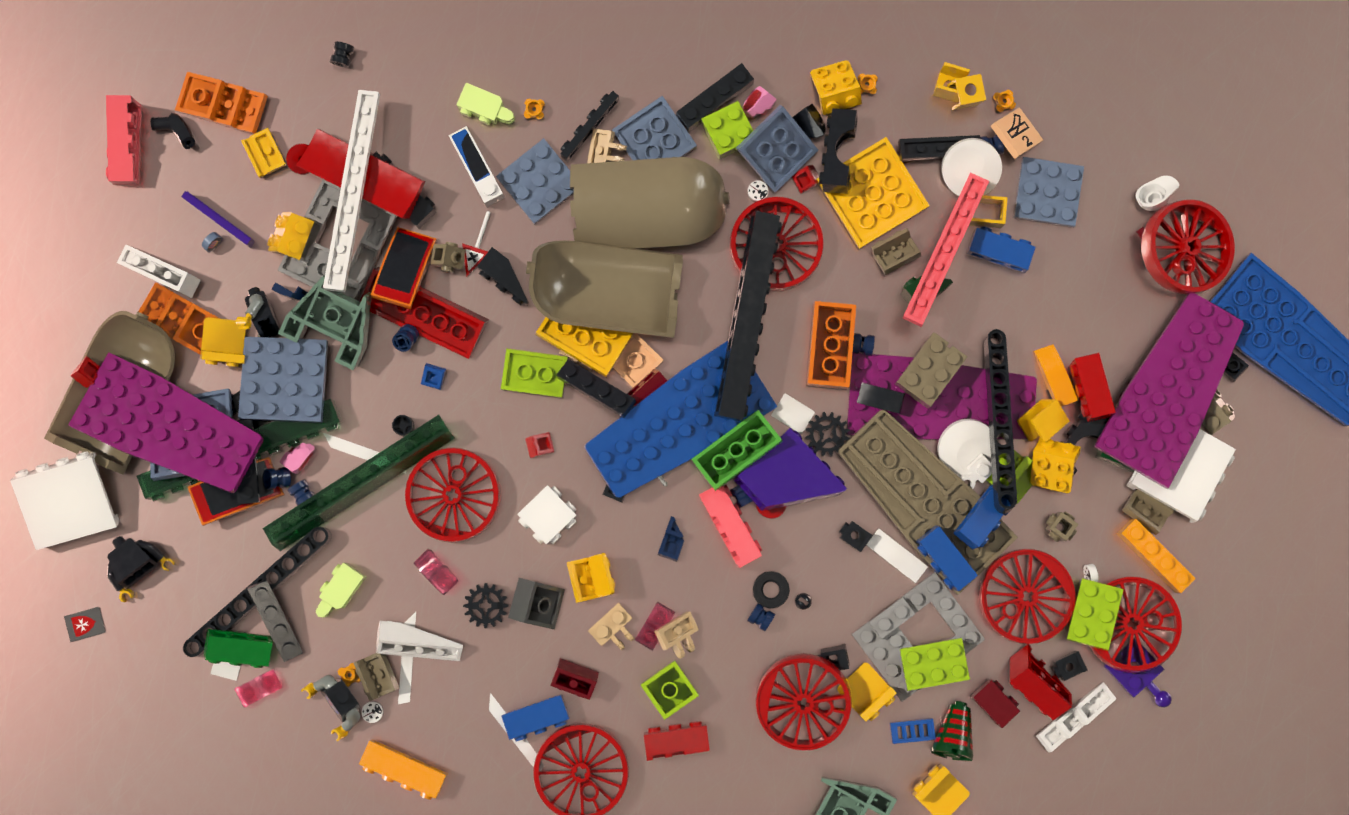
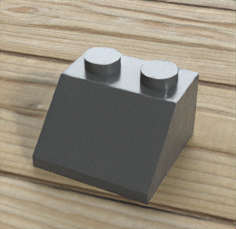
[508,578,565,629]

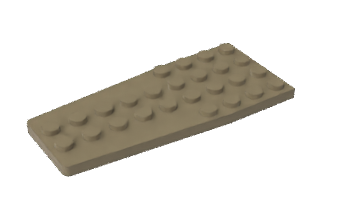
[838,410,1018,595]

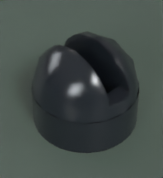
[795,593,812,610]

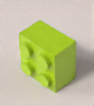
[701,101,753,160]
[641,660,699,720]

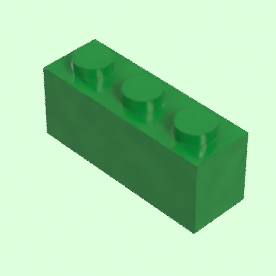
[204,629,273,668]

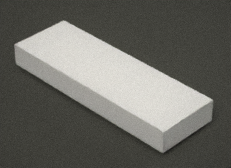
[866,528,928,583]

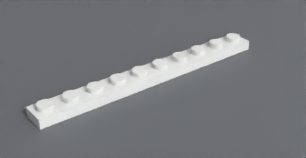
[323,90,380,292]

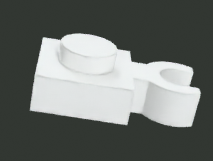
[960,453,992,489]

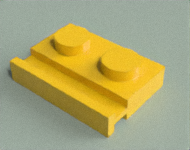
[241,128,287,178]

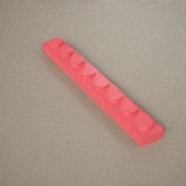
[903,172,989,327]

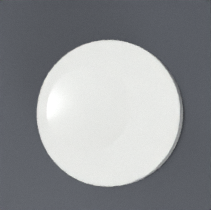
[941,138,1002,196]
[938,419,991,477]

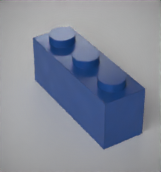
[967,226,1036,273]
[953,485,1010,549]
[916,525,978,591]
[501,694,570,742]

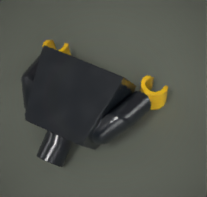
[107,536,175,602]

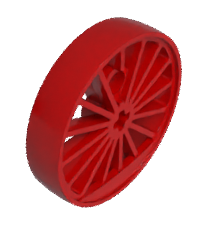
[730,197,824,291]
[1141,199,1235,294]
[405,448,500,542]
[979,549,1075,644]
[1090,577,1182,673]
[756,653,852,751]
[533,723,629,815]

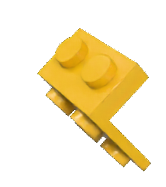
[810,60,862,115]
[267,212,314,260]
[200,317,246,367]
[1030,438,1081,493]
[567,553,615,603]
[837,662,896,722]
[912,764,970,815]

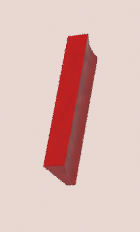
[296,129,426,219]
[360,267,489,359]

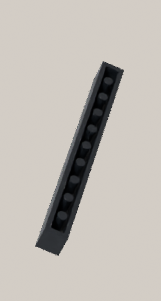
[714,211,782,421]

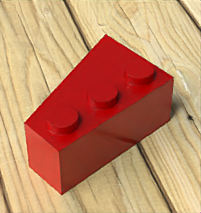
[1068,353,1116,422]
[1010,644,1072,720]
[644,721,710,761]

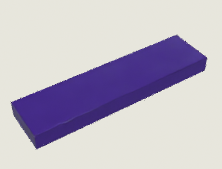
[181,191,255,248]

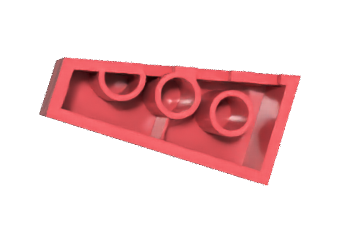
[106,95,141,185]
[699,485,762,568]

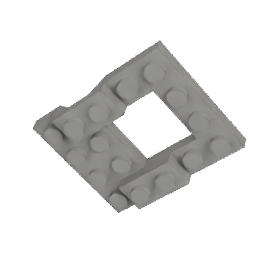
[278,179,397,300]
[852,572,985,702]

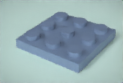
[612,96,697,160]
[736,105,818,192]
[496,138,573,225]
[1013,157,1084,228]

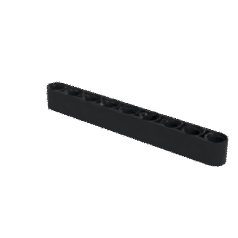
[984,329,1017,514]
[183,527,332,657]

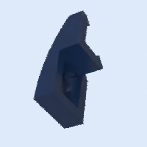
[271,282,308,301]
[658,516,684,562]

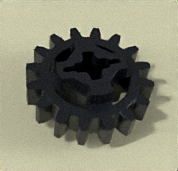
[805,412,850,457]
[463,583,509,628]

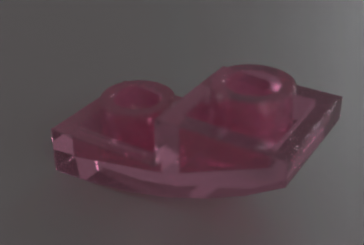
[414,549,459,595]
[635,602,675,651]
[234,669,282,708]

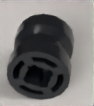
[329,41,354,68]
[392,415,415,437]

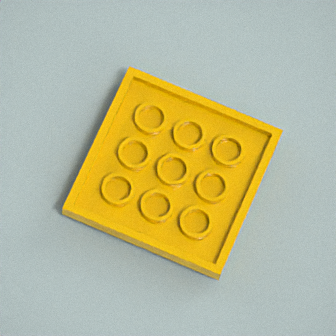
[817,137,929,249]
[535,317,634,377]

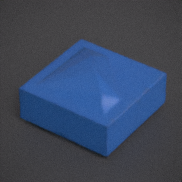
[421,363,446,390]

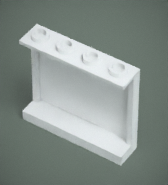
[1127,429,1236,523]
[10,452,120,550]

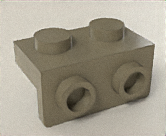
[871,228,921,275]
[1202,389,1235,435]
[1122,489,1175,535]
[354,653,399,701]

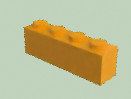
[1116,519,1196,593]
[359,739,448,800]

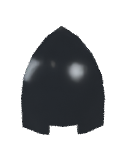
[792,104,826,137]

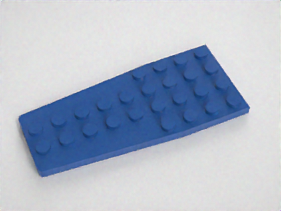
[1210,253,1349,426]
[584,340,777,497]

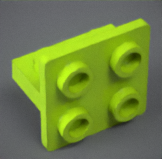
[986,450,1033,504]

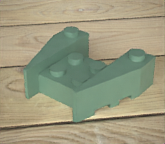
[278,275,371,370]
[815,777,897,815]

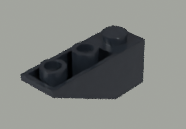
[477,247,529,306]

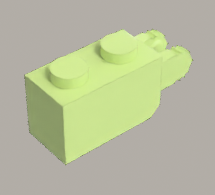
[457,83,515,125]
[315,563,366,618]

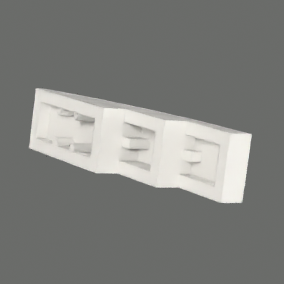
[1036,682,1116,753]

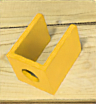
[933,62,970,103]
[947,74,986,111]
[969,195,1008,228]
[1017,399,1070,442]

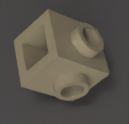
[430,242,465,273]
[1045,511,1079,542]

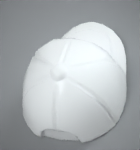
[1136,176,1179,211]

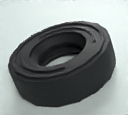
[752,571,790,609]

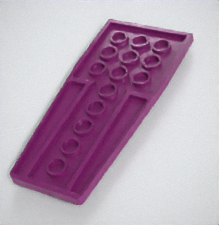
[1094,293,1244,489]
[68,352,263,493]
[846,353,1037,440]

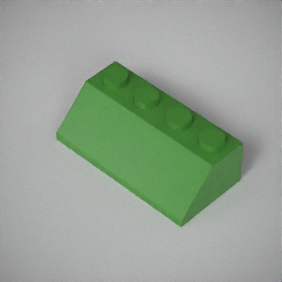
[692,410,783,491]

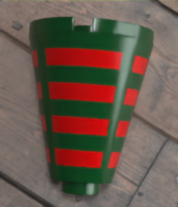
[931,701,973,761]

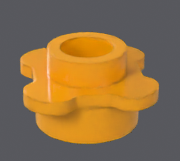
[858,74,878,95]
[993,90,1016,112]
[524,99,545,120]
[338,663,361,687]

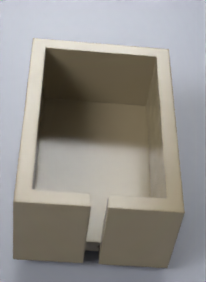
[895,332,967,409]

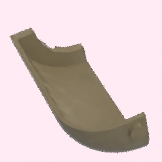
[570,157,730,249]
[526,241,683,338]
[44,311,175,475]

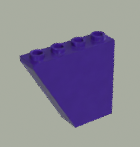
[734,428,847,511]

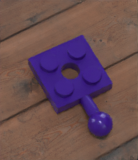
[1104,638,1172,708]

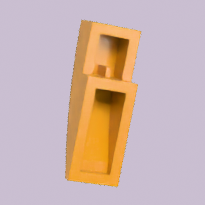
[1033,344,1078,407]

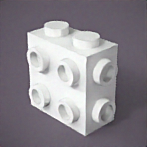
[517,485,577,545]

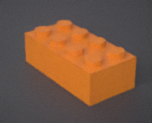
[806,301,856,389]

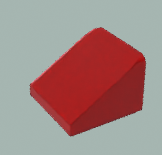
[792,165,819,193]
[71,356,100,388]
[525,432,555,458]

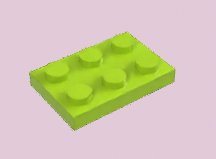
[501,348,568,398]
[1067,578,1124,651]
[899,638,970,691]

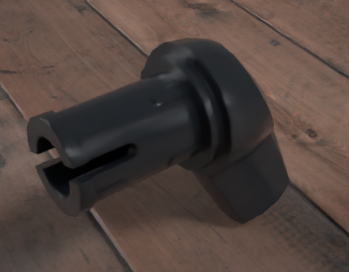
[150,113,195,149]

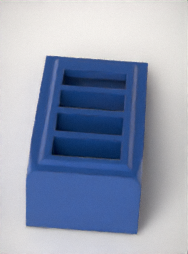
[890,718,936,744]

